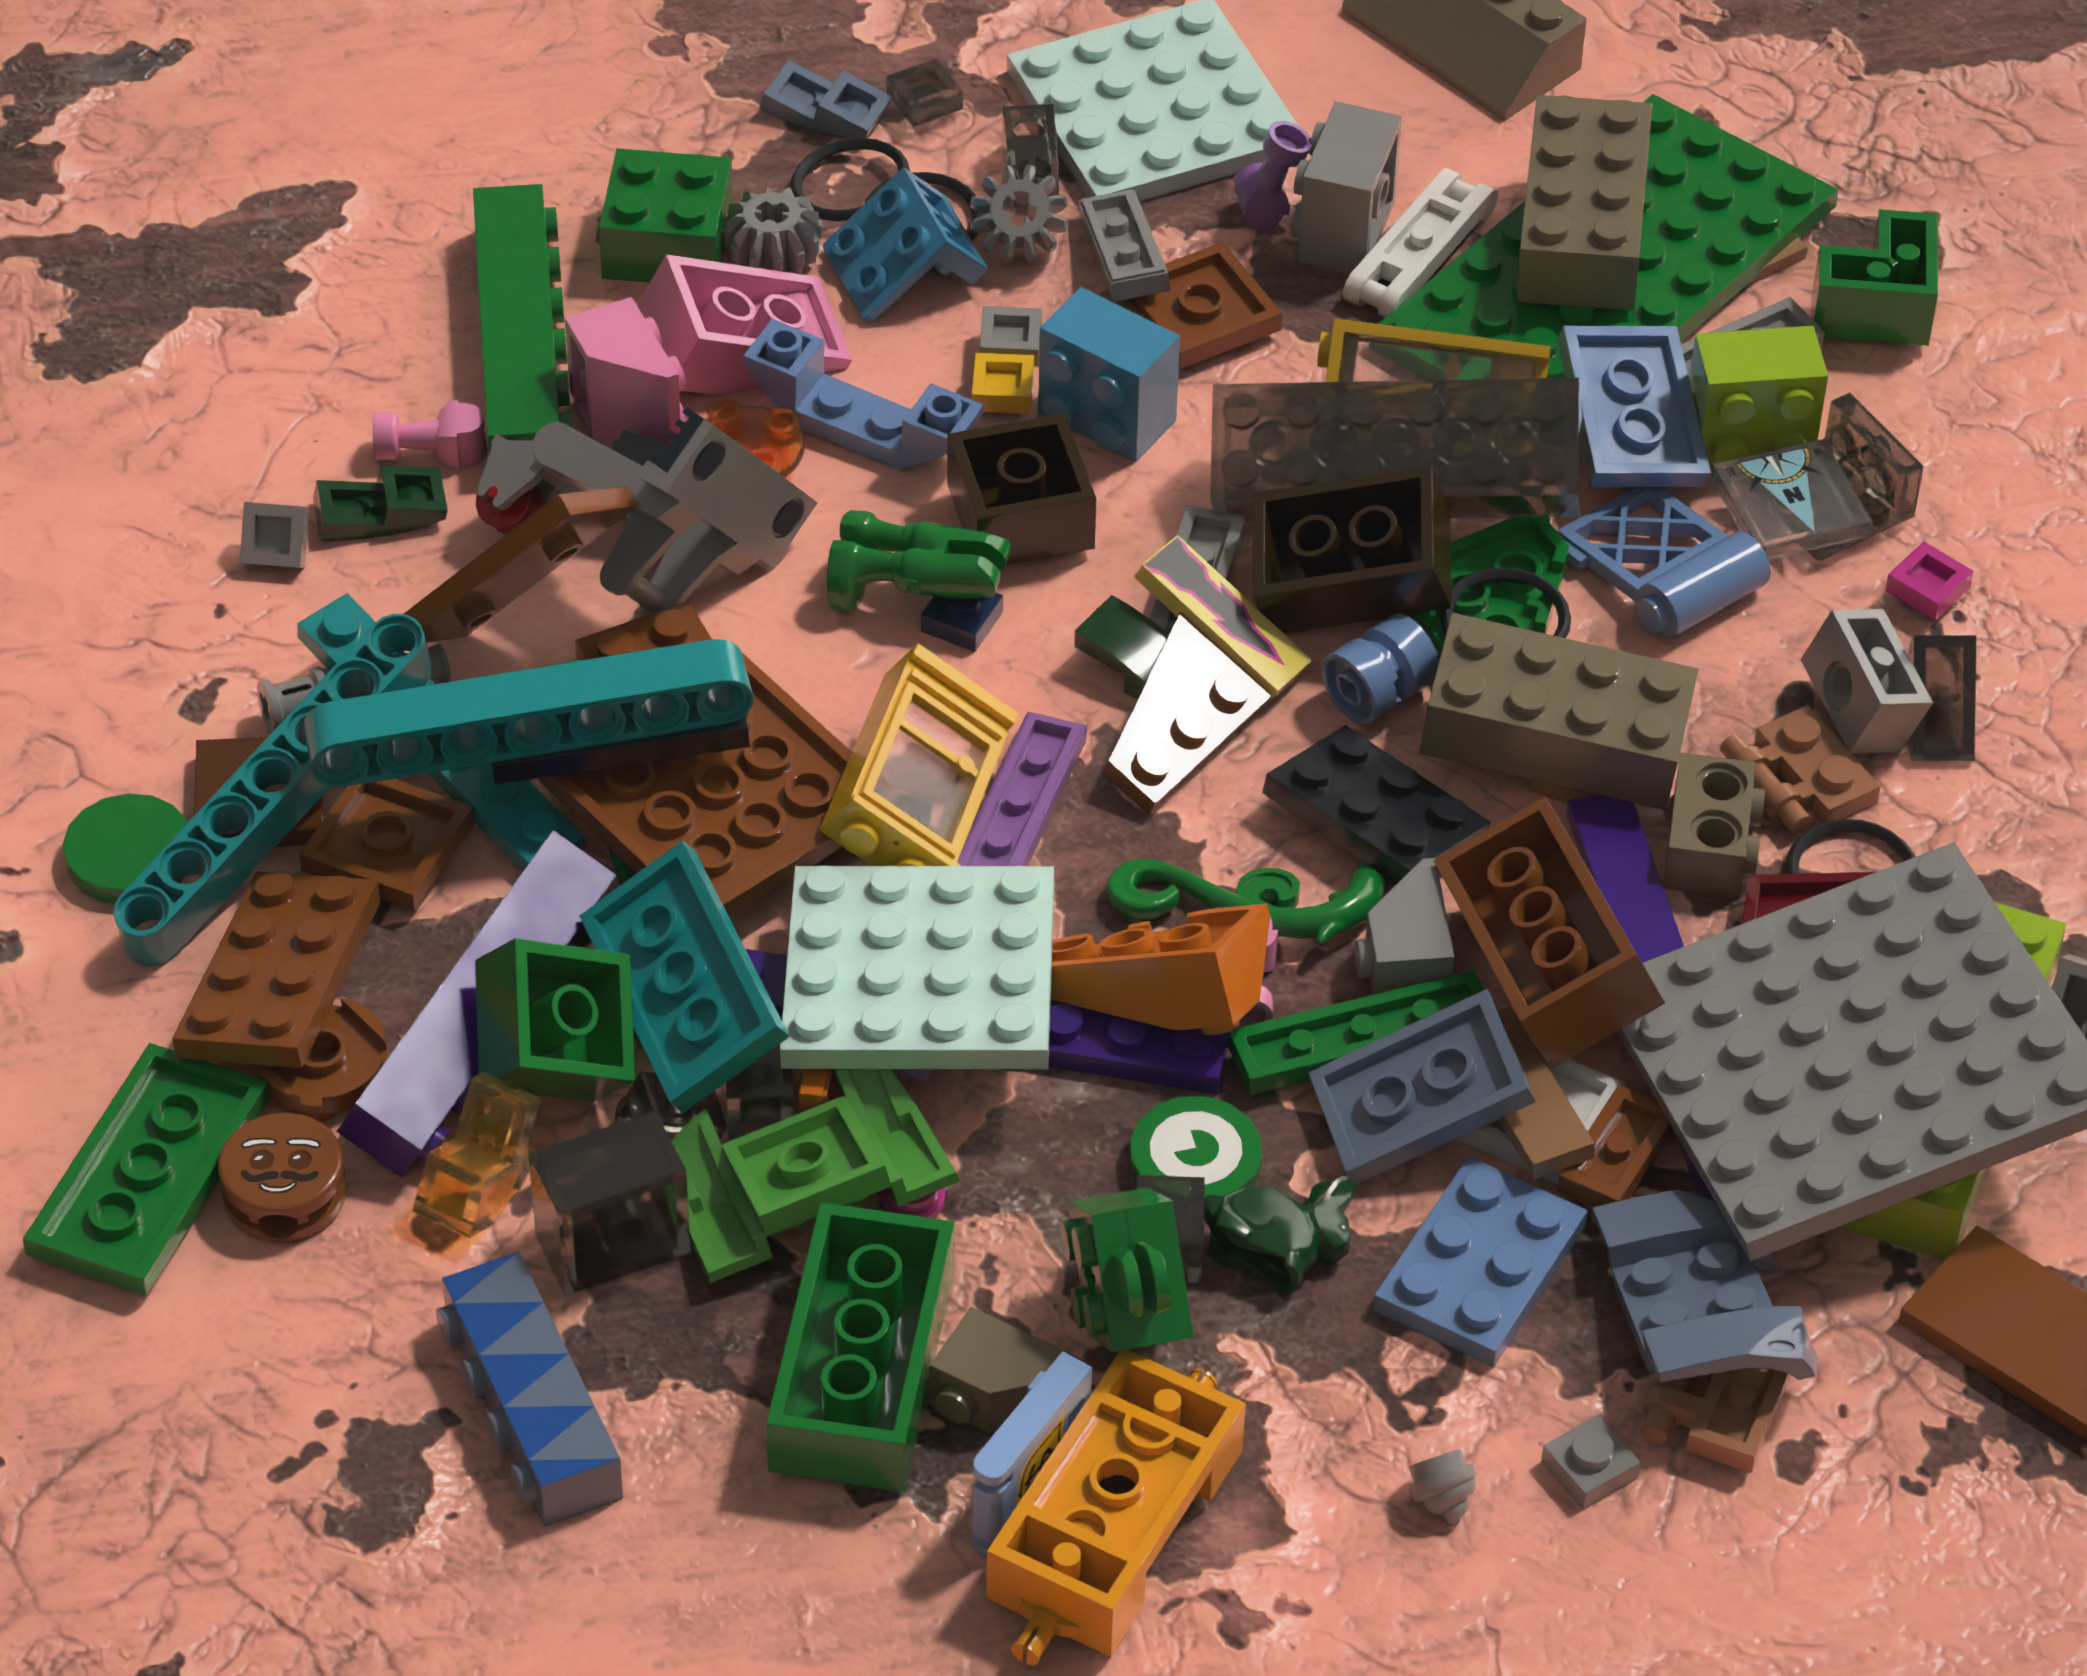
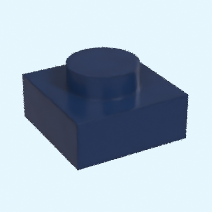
[921,593,1003,652]

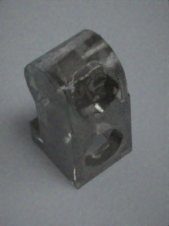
[1001,104,1059,209]

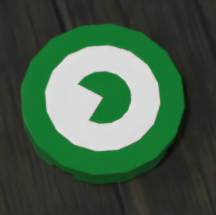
[1130,1096,1262,1215]

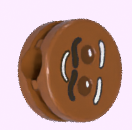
[218,1113,347,1242]

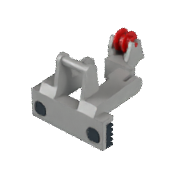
[476,407,818,616]

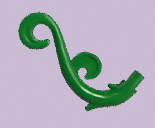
[1107,858,1386,945]

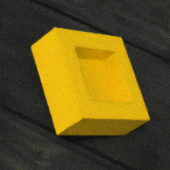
[972,353,1034,414]

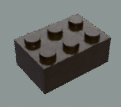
[1253,465,1452,634]

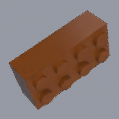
[1434,796,1665,1069]

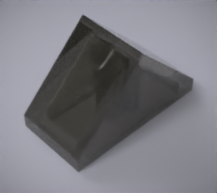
[1908,635,1976,761]

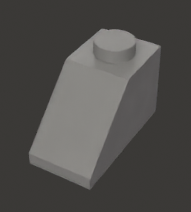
[1355,858,1455,995]

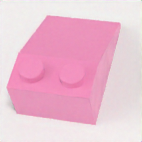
[637,255,852,396]

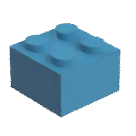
[1038,287,1180,462]

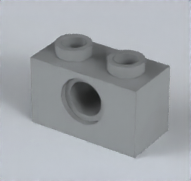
[1800,609,1933,754]

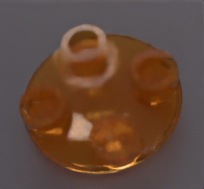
[706,399,805,478]

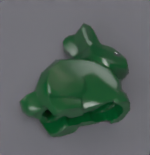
[1200,1176,1356,1294]

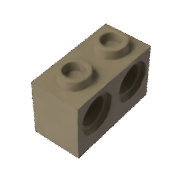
[1663,753,1765,899]

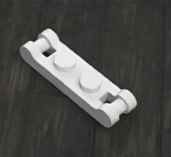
[1343,168,1498,318]

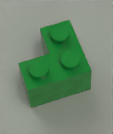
[1811,209,1938,346]

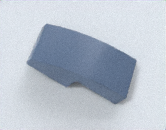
[759,59,893,138]

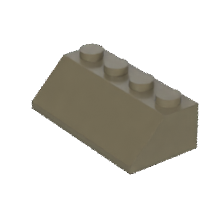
[1342,0,1587,121]

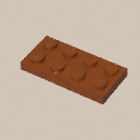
[172,871,382,1068]

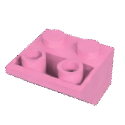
[565,297,687,447]

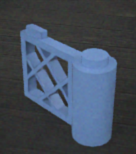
[1557,487,1771,639]

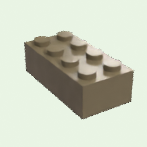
[1517,95,1652,311]
[1419,613,1699,810]

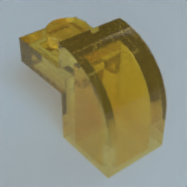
[412,1072,541,1239]

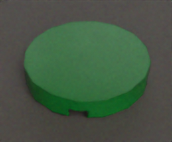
[63,793,188,903]

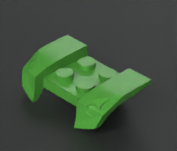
[665,1069,960,1283]

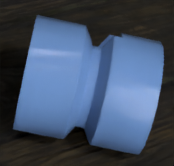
[1321,613,1439,725]

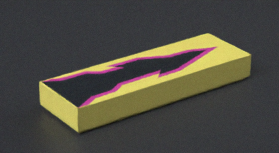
[1134,535,1312,703]

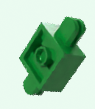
[1060,1188,1194,1352]

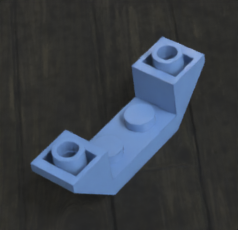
[743,319,984,470]

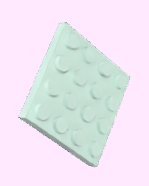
[1007,0,1298,202]
[780,866,1055,1069]

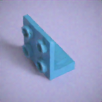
[823,167,989,322]

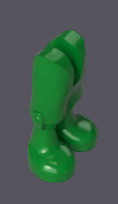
[826,510,1012,612]

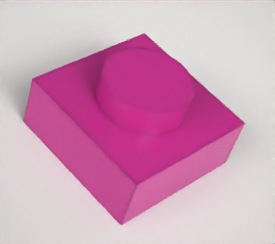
[1885,541,1974,621]

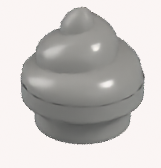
[1407,1449,1477,1525]

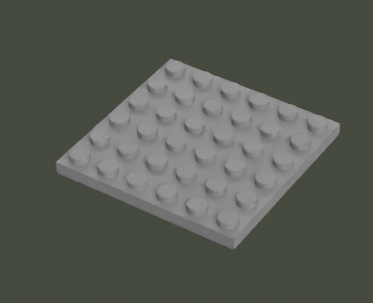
[1617,842,2087,1261]

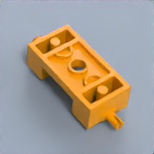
[986,1350,1246,1666]

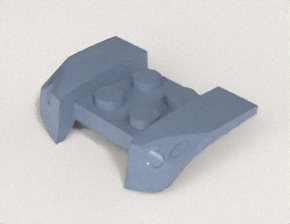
[1593,1189,1817,1382]

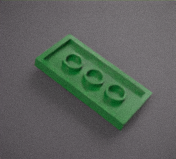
[23,1042,270,1296]

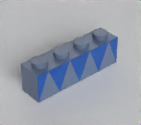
[436,1251,623,1526]

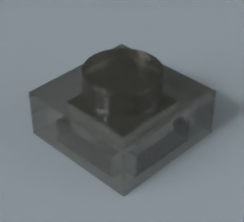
[886,58,963,127]

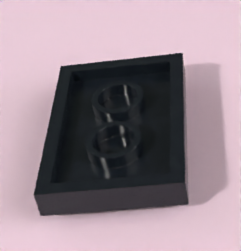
[1262,725,1491,884]

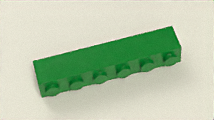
[473,184,572,453]

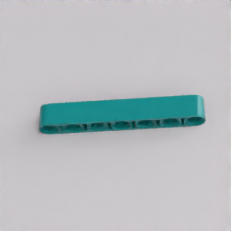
[113,614,432,966]
[304,639,754,787]

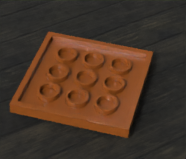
[539,653,900,917]

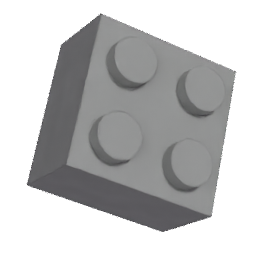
[1291,101,1402,274]

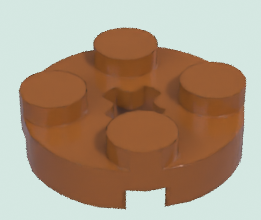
[256,998,388,1123]

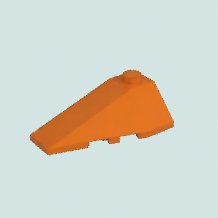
[1051,904,1270,1035]

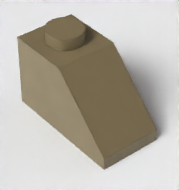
[929,1307,1091,1434]

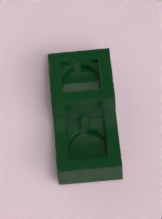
[313,465,448,540]
[1074,595,1169,700]

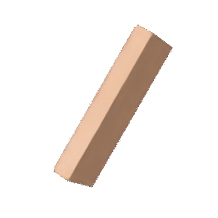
[1498,1006,1595,1180]

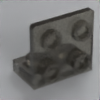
[1748,392,1924,561]

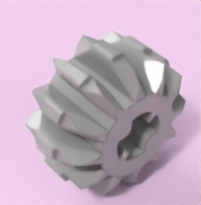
[970,165,1068,264]
[723,185,822,274]

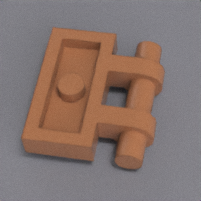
[1720,705,1881,835]
[1640,1368,1791,1473]

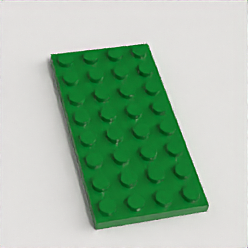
[1369,94,1838,451]

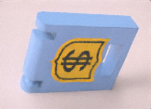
[973,1351,1092,1557]

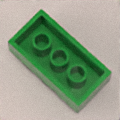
[766,1202,955,1492]

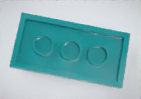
[579,840,790,1113]

